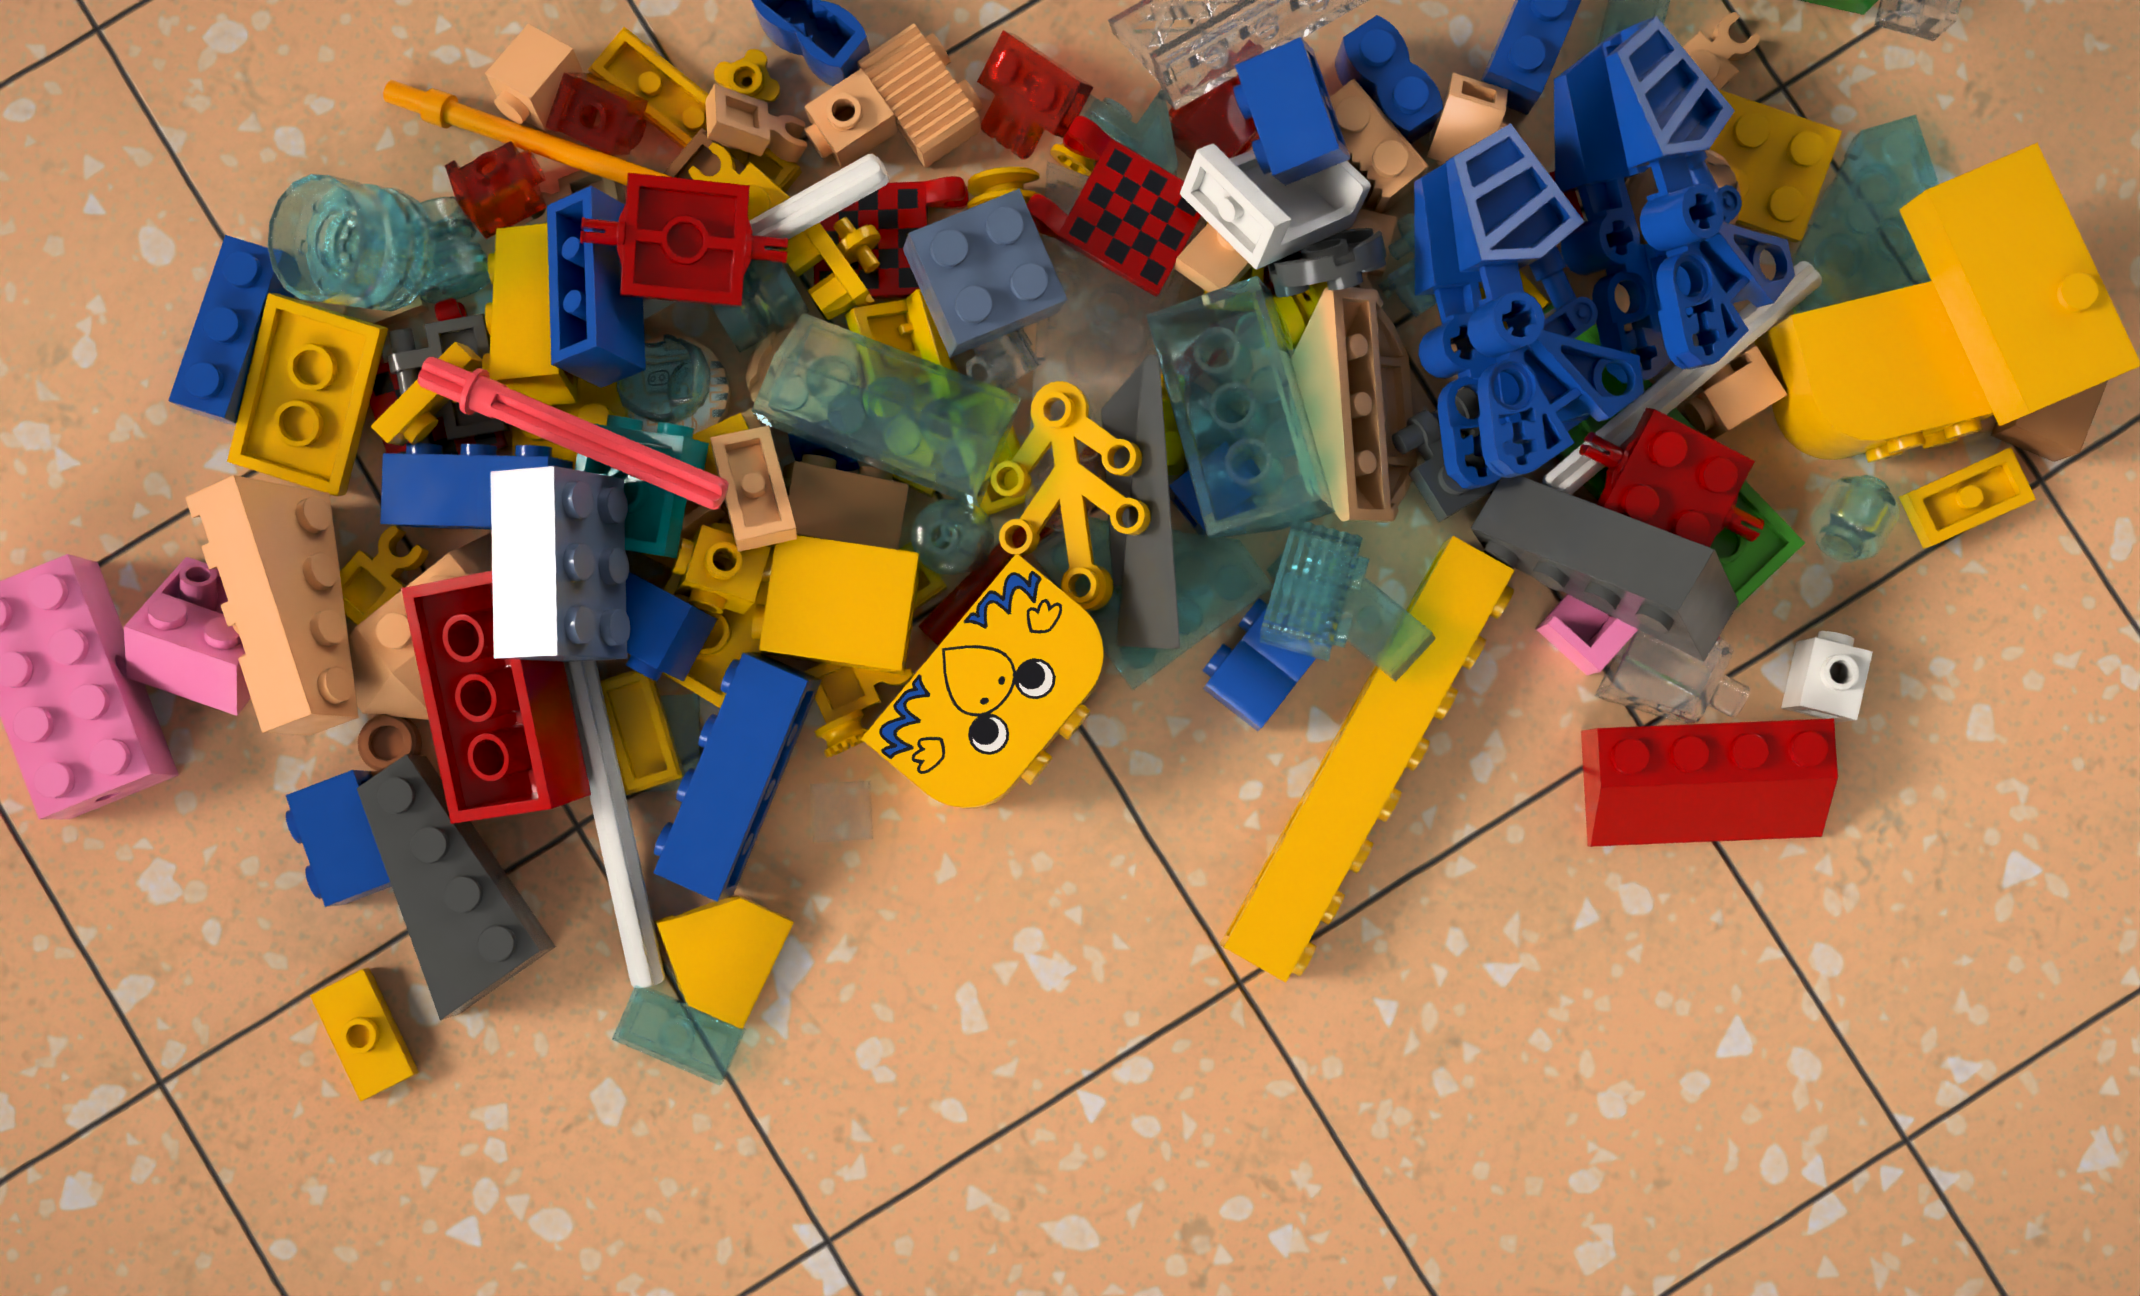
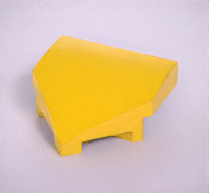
[655,895,794,1029]

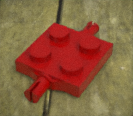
[580,173,788,307]
[1579,408,1764,547]

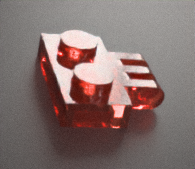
[977,30,1094,160]

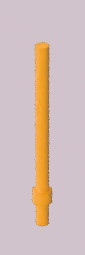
[383,80,672,186]

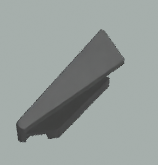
[1101,354,1180,649]

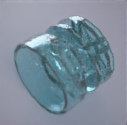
[268,174,436,311]

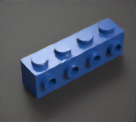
[653,652,822,902]

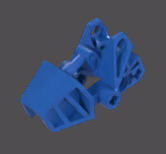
[1554,16,1795,384]
[1414,123,1644,490]

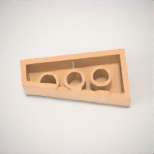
[185,475,359,736]

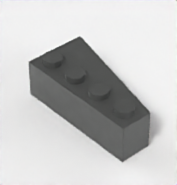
[1471,476,1739,662]
[357,754,556,1020]

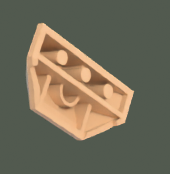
[1291,287,1417,523]
[348,532,492,720]

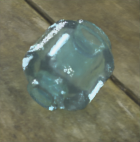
[1810,475,1900,563]
[911,499,995,575]

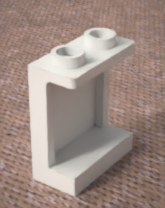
[1180,143,1371,270]

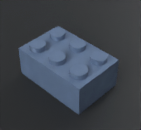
[491,466,630,662]

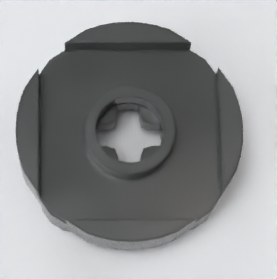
[1268,228,1387,297]

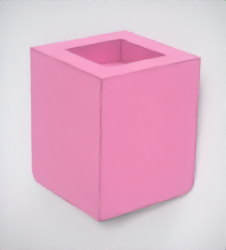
[1536,594,1638,675]

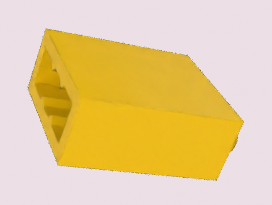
[751,535,922,675]

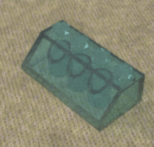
[1146,276,1335,538]
[752,313,1022,507]

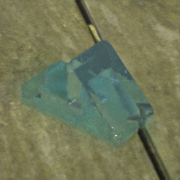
[1075,89,1179,176]

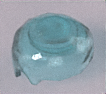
[616,334,711,424]

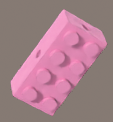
[0,554,179,819]

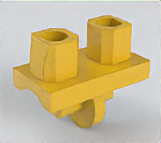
[778,217,881,320]

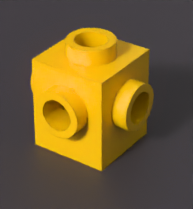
[671,523,771,615]

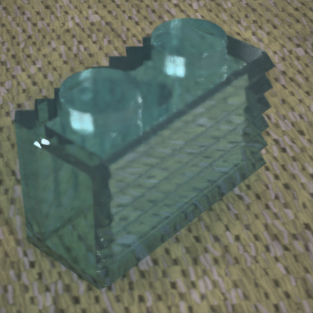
[1260,519,1370,662]

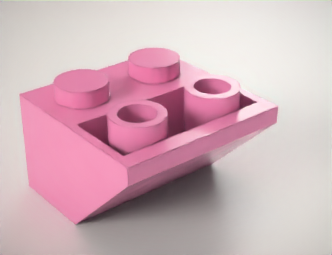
[124,557,251,716]

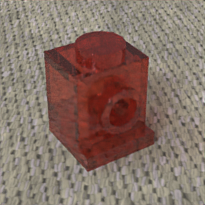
[545,72,648,156]
[445,141,547,239]

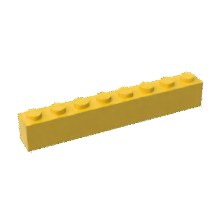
[1220,536,1515,983]

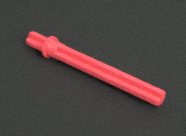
[418,357,729,510]

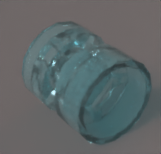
[393,196,491,304]
[711,249,809,353]

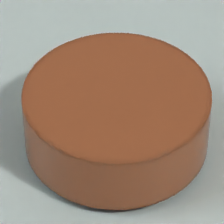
[358,714,422,772]

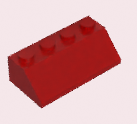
[401,571,591,824]
[1581,718,1838,847]

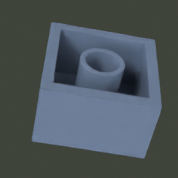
[903,189,1068,358]

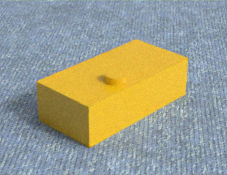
[1899,142,2140,426]

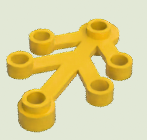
[991,381,1151,611]

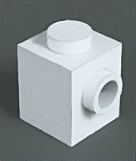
[1781,631,1873,723]

